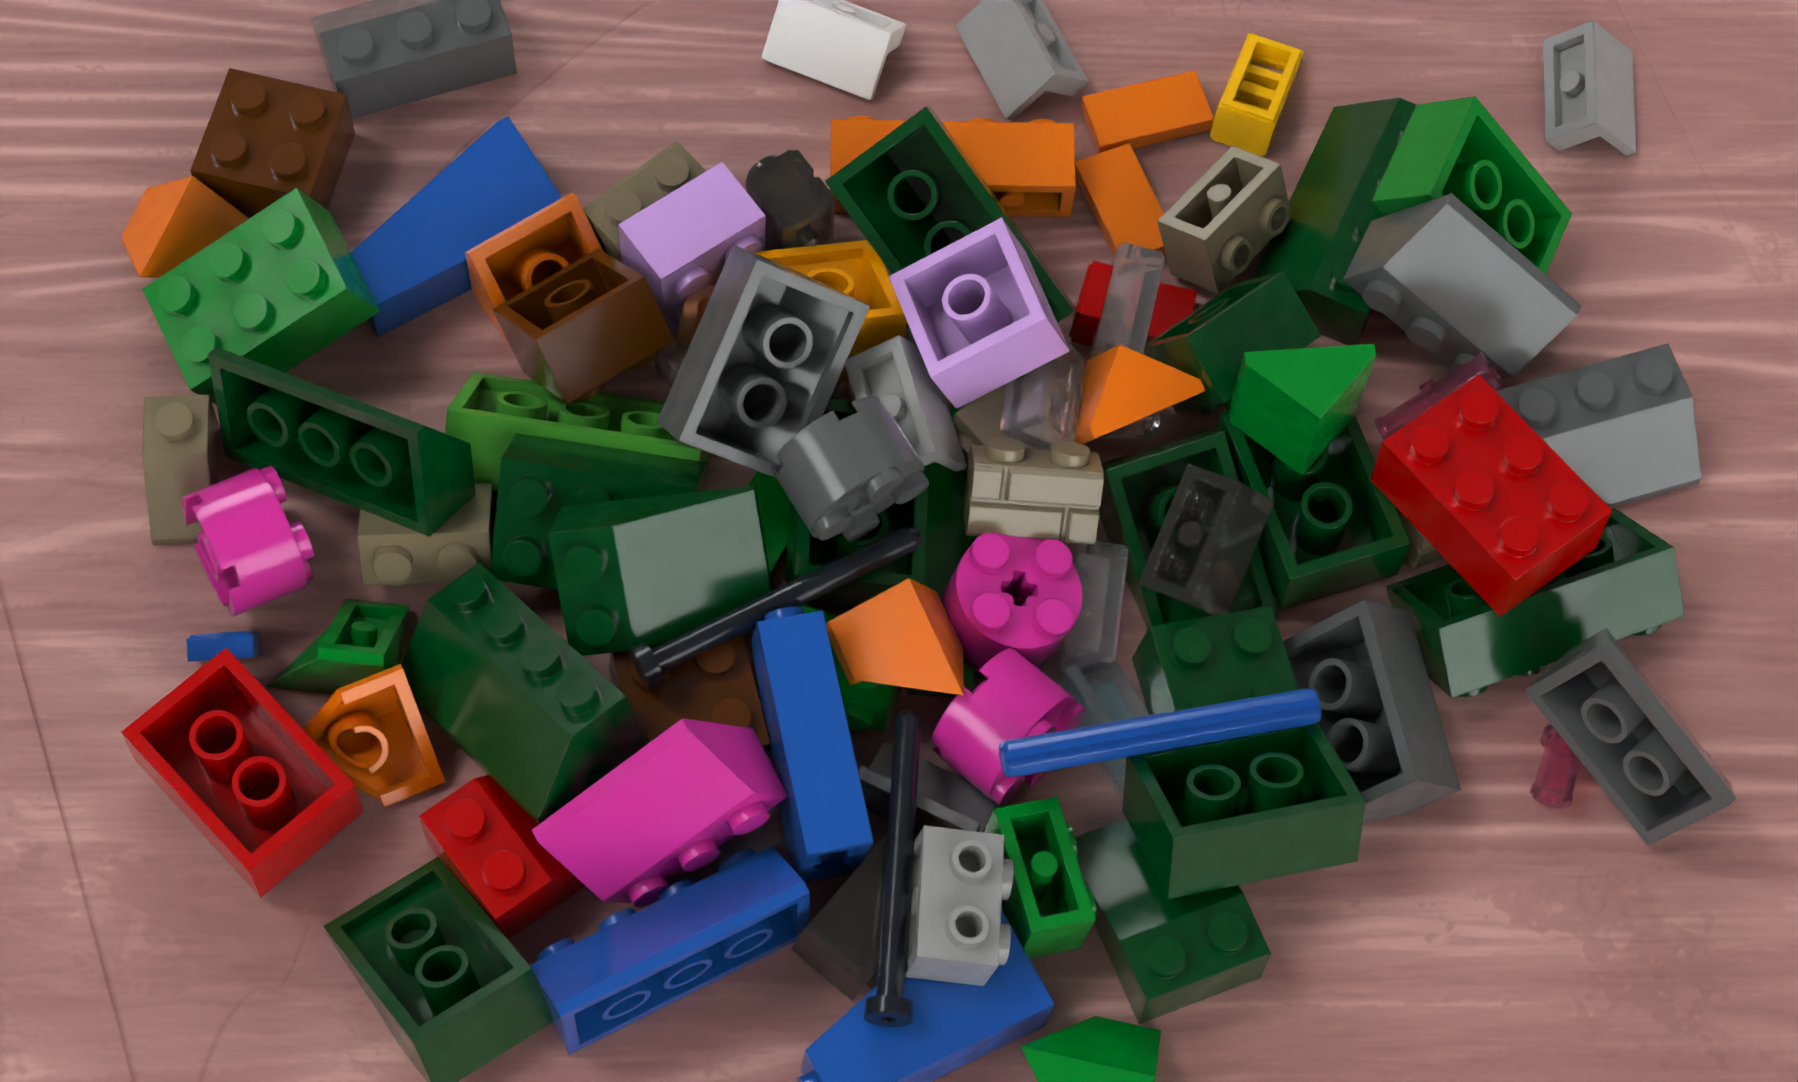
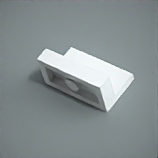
[761,0,906,100]

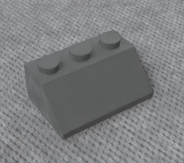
[311,0,517,118]
[1343,193,1581,384]
[657,244,870,478]
[1496,343,1702,508]
[1283,599,1461,822]
[1524,628,1736,845]

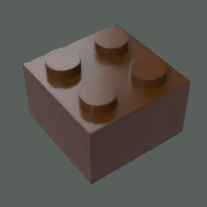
[190,68,355,218]
[492,249,675,404]
[609,634,770,757]

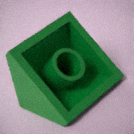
[1229,344,1376,475]

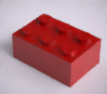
[1370,374,1612,617]
[121,648,364,898]

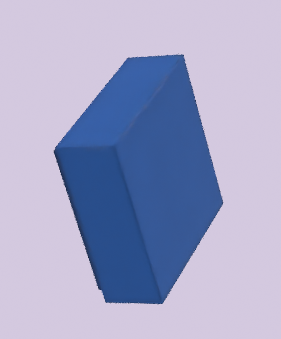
[186,630,262,662]

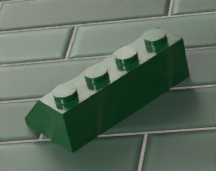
[1252,98,1417,345]
[825,106,1076,323]
[208,347,476,537]
[1386,508,1685,698]
[401,562,647,824]

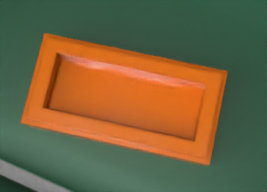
[1081,70,1214,154]
[1075,143,1166,271]

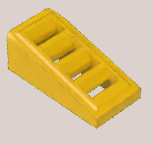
[1210,33,1304,156]

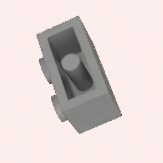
[905,825,1013,986]

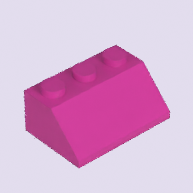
[532,718,788,907]

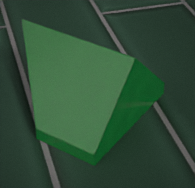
[266,599,409,694]
[1020,1016,1161,1082]

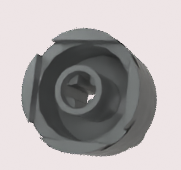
[771,396,929,542]

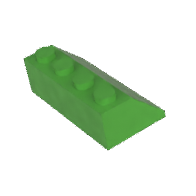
[445,371,711,493]

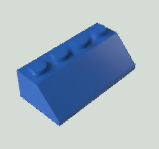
[530,846,810,1055]

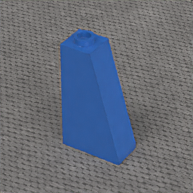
[351,116,562,337]
[751,607,874,883]
[797,909,1055,1082]

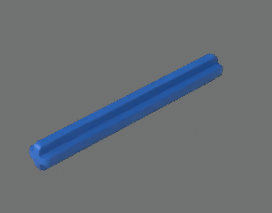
[999,688,1321,777]

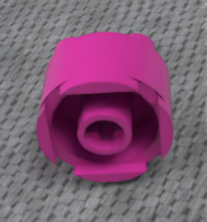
[181,466,314,617]
[940,532,1083,674]
[931,648,1086,806]

